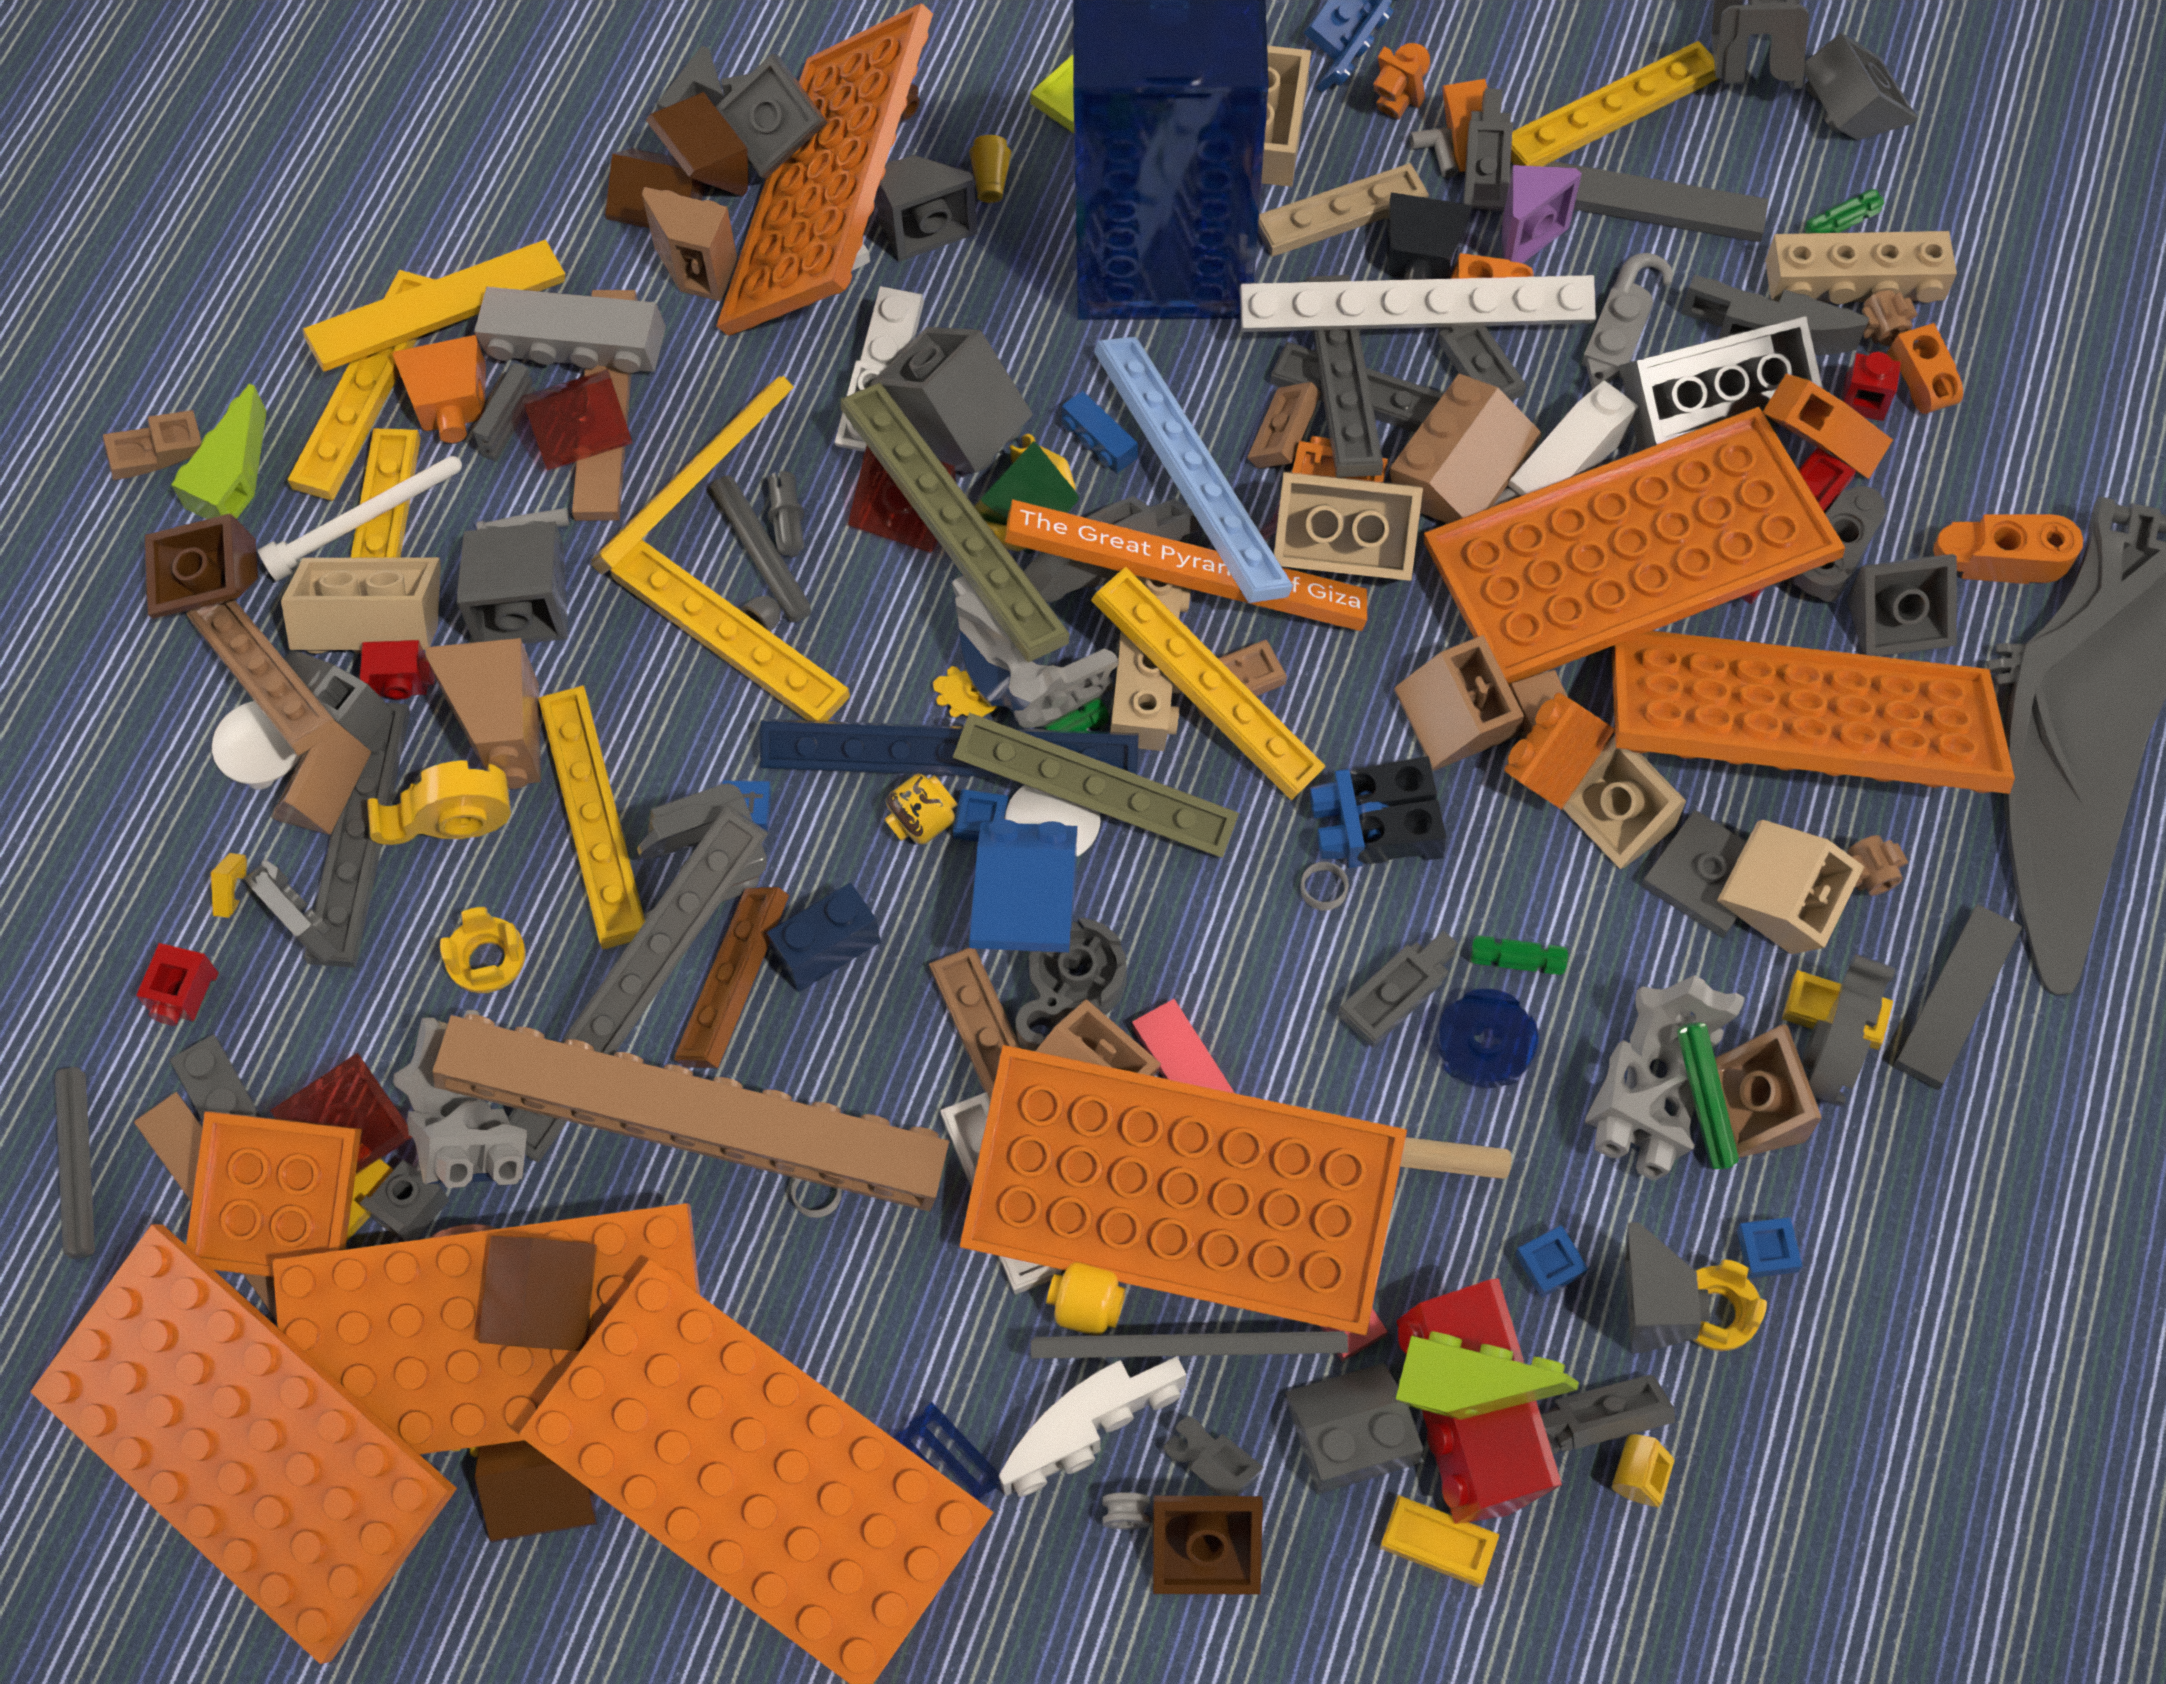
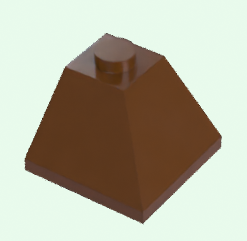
[145,513,258,619]

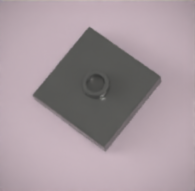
[715,53,828,179]
[1641,809,1747,938]

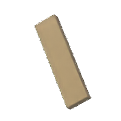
[1254,163,1429,257]

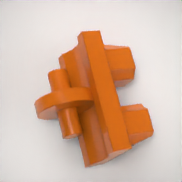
[1373,43,1430,120]

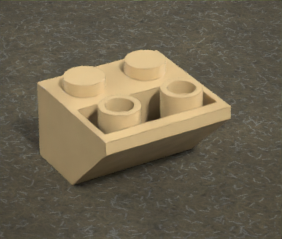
[1717,820,1865,954]

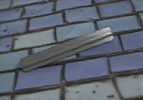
[711,475,811,623]
[55,1067,95,1259]

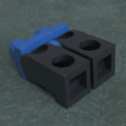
[1310,756,1447,868]

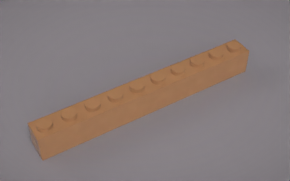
[432,1014,949,1212]

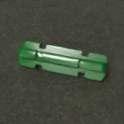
[1804,189,1884,234]
[1043,698,1109,731]
[1471,935,1568,975]

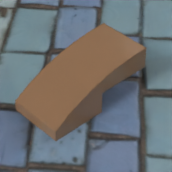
[103,410,202,480]

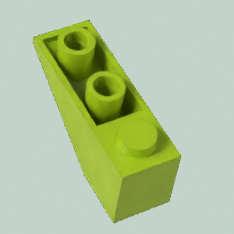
[171,384,267,519]
[1396,1331,1579,1420]

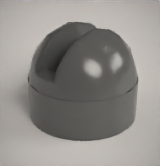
[740,596,780,632]

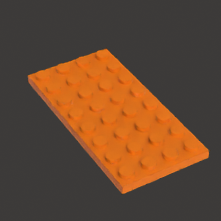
[716,3,933,336]
[1424,407,1845,685]
[1611,631,2015,794]
[959,1045,1407,1336]
[272,1203,700,1455]
[30,1224,457,1665]
[518,1259,994,1684]

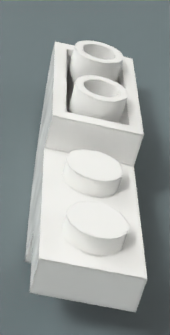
[835,287,924,453]
[999,1356,1186,1497]

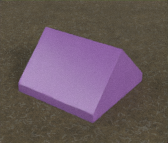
[1502,165,1582,263]

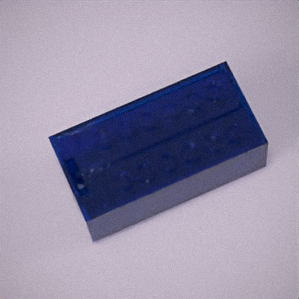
[1073,0,1269,320]

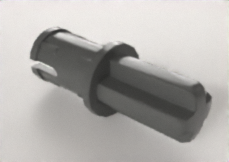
[767,471,804,557]

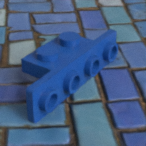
[1303,0,1399,93]

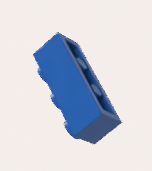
[1061,390,1138,474]

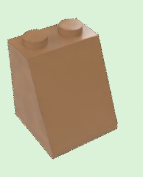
[425,638,541,789]

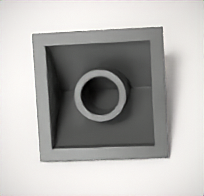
[1846,554,1957,656]

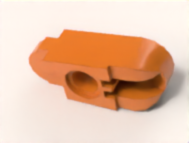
[1933,514,2084,584]

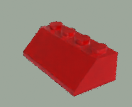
[1396,1278,1562,1524]

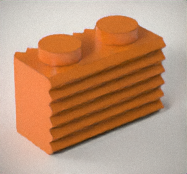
[1505,692,1615,810]

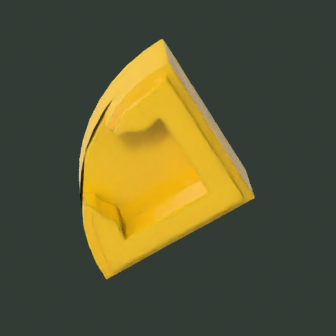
[211,853,247,918]

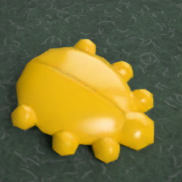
[933,666,997,718]

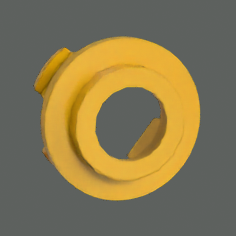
[440,907,526,993]
[1693,1259,1767,1351]

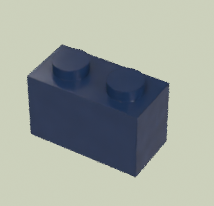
[767,882,881,992]

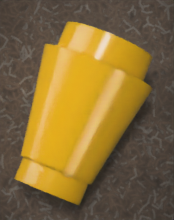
[969,135,1012,203]

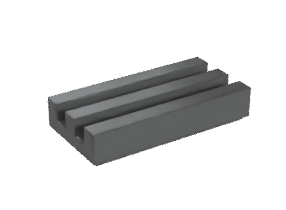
[473,363,536,462]

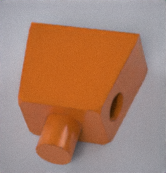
[393,335,486,443]

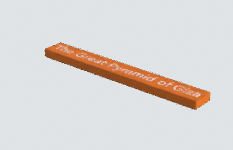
[1005,500,1367,631]

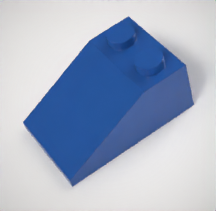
[969,819,1078,953]

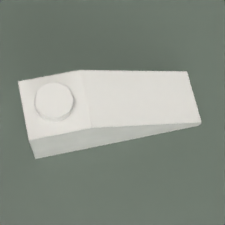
[1508,380,1639,496]

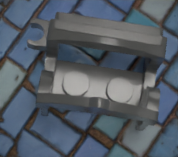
[1711,0,1809,89]
[637,783,767,918]

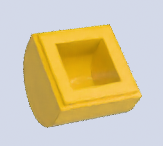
[1611,1434,1675,1508]

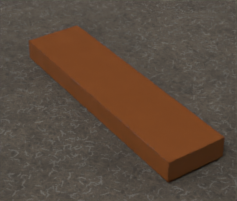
[674,887,789,1068]

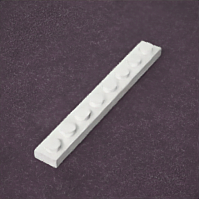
[1240,275,1596,332]

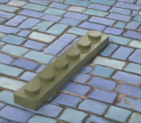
[953,712,1239,858]

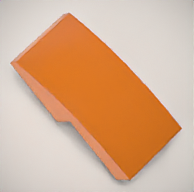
[1442,79,1488,172]

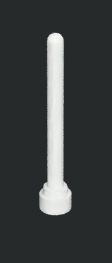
[257,456,462,582]

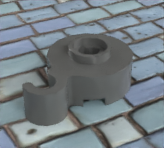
[1016,918,1127,1051]
[1801,954,1895,1107]

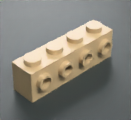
[1765,231,1957,304]
[1110,575,1191,751]

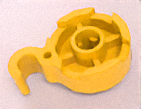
[367,760,511,845]

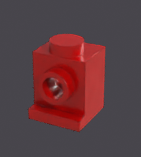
[1841,352,1901,421]
[360,640,435,700]
[136,943,219,1026]

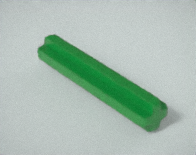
[1677,1022,1739,1169]

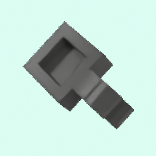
[1163,1416,1264,1496]

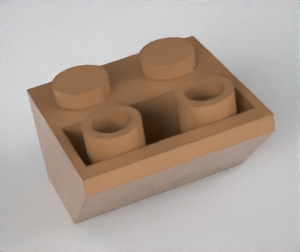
[642,187,738,301]
[1394,635,1524,771]
[1035,999,1161,1076]

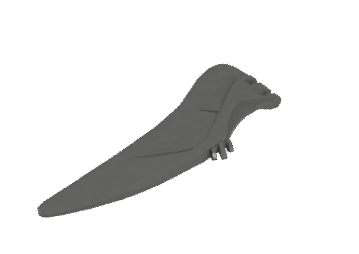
[1986,496,2166,996]

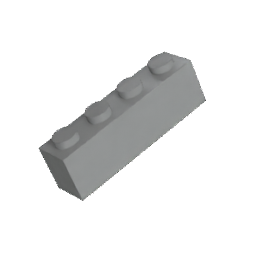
[474,287,666,373]

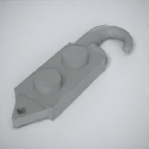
[1581,253,1673,390]

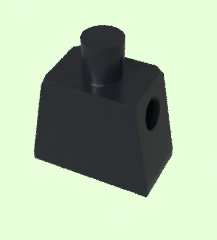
[1386,192,1472,280]

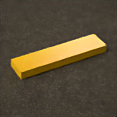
[350,428,421,558]

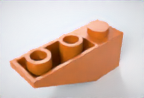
[1763,373,1893,479]

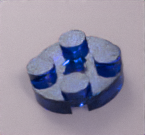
[1437,989,1539,1088]

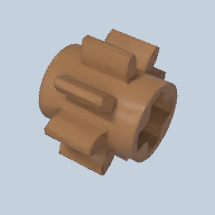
[1862,290,1918,346]
[1847,835,1908,896]

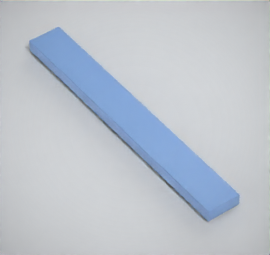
[1094,337,1293,603]

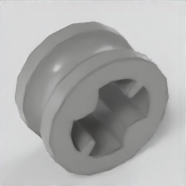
[1103,1493,1150,1529]

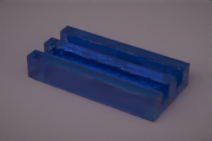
[893,1402,1000,1502]

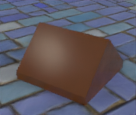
[646,92,748,196]
[605,148,708,228]
[478,1236,597,1351]
[475,1440,597,1543]
[1153,1496,1263,1595]

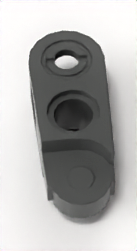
[1789,486,1887,602]

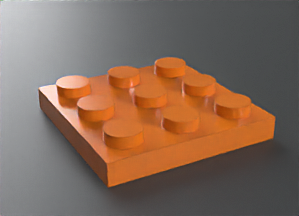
[186,1111,362,1277]

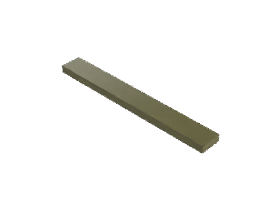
[840,382,1070,663]

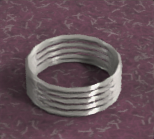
[1300,862,1349,911]
[791,1178,842,1218]

